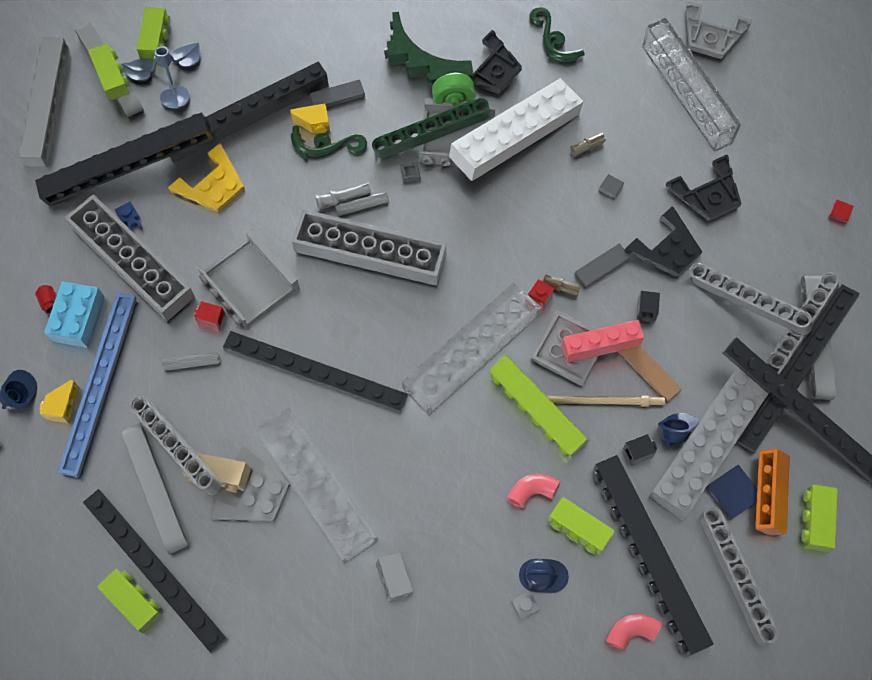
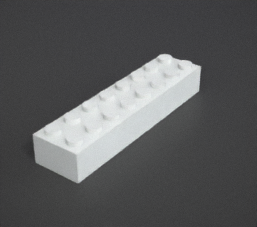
[449,78,584,181]

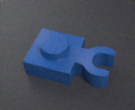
[114,201,143,233]

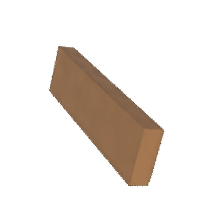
[617,346,682,403]

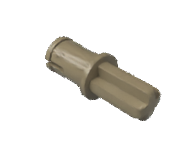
[570,133,606,157]
[543,274,580,295]

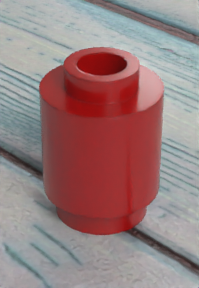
[35,285,57,314]

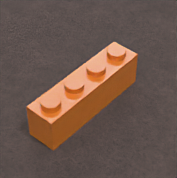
[756,449,790,535]

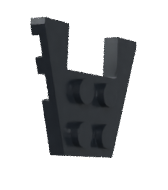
[473,30,522,94]
[665,154,742,221]
[624,206,702,277]

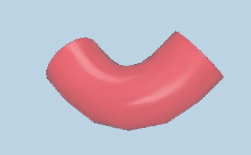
[507,474,561,508]
[606,614,662,651]

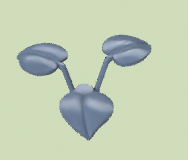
[122,43,200,109]

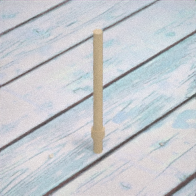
[547,395,665,407]

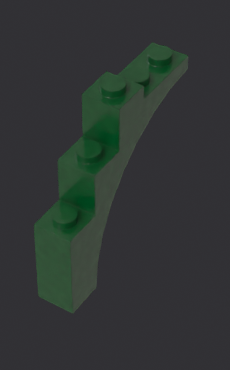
[384,11,474,86]

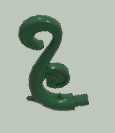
[529,7,585,62]
[291,126,367,159]

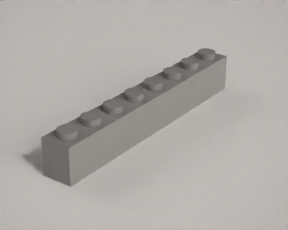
[18,37,69,167]

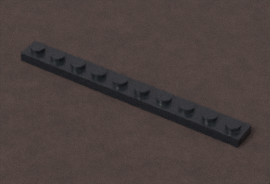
[737,284,860,453]
[223,331,408,413]
[722,337,872,484]
[83,489,228,654]

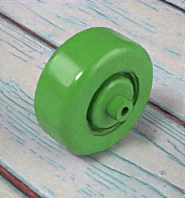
[432,73,476,106]

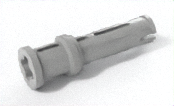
[315,182,371,211]

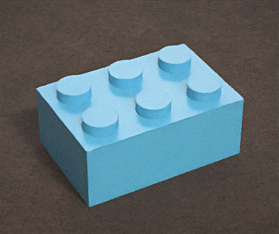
[44,281,104,348]

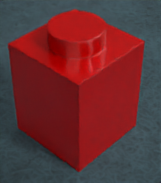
[527,279,554,312]
[194,301,226,331]

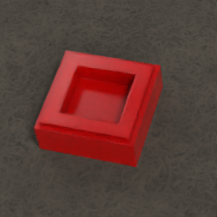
[829,199,854,223]

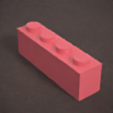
[561,320,644,363]

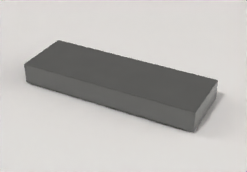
[310,79,365,108]
[574,243,631,288]

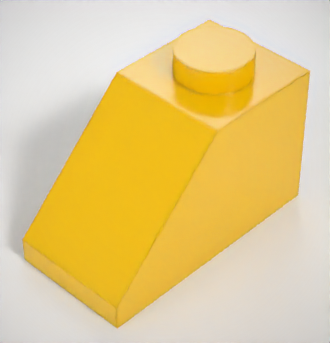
[290,104,330,134]
[40,380,79,423]

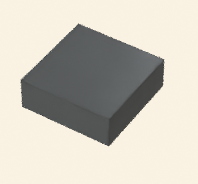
[400,162,421,183]
[599,174,624,199]

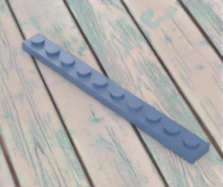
[58,292,137,478]

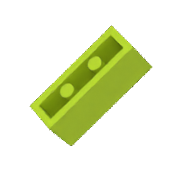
[136,7,171,60]
[88,43,130,101]
[801,484,838,552]
[548,496,615,555]
[97,569,162,634]

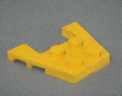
[168,143,245,213]

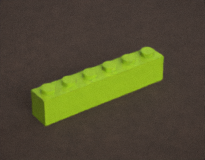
[489,355,589,457]

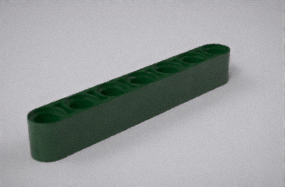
[372,98,490,159]

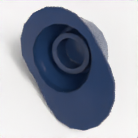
[0,370,37,410]
[658,413,699,446]
[519,559,569,593]

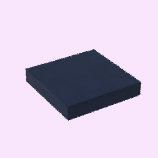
[706,464,757,520]

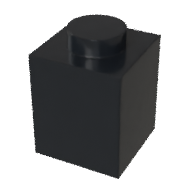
[637,291,660,322]
[623,434,657,466]

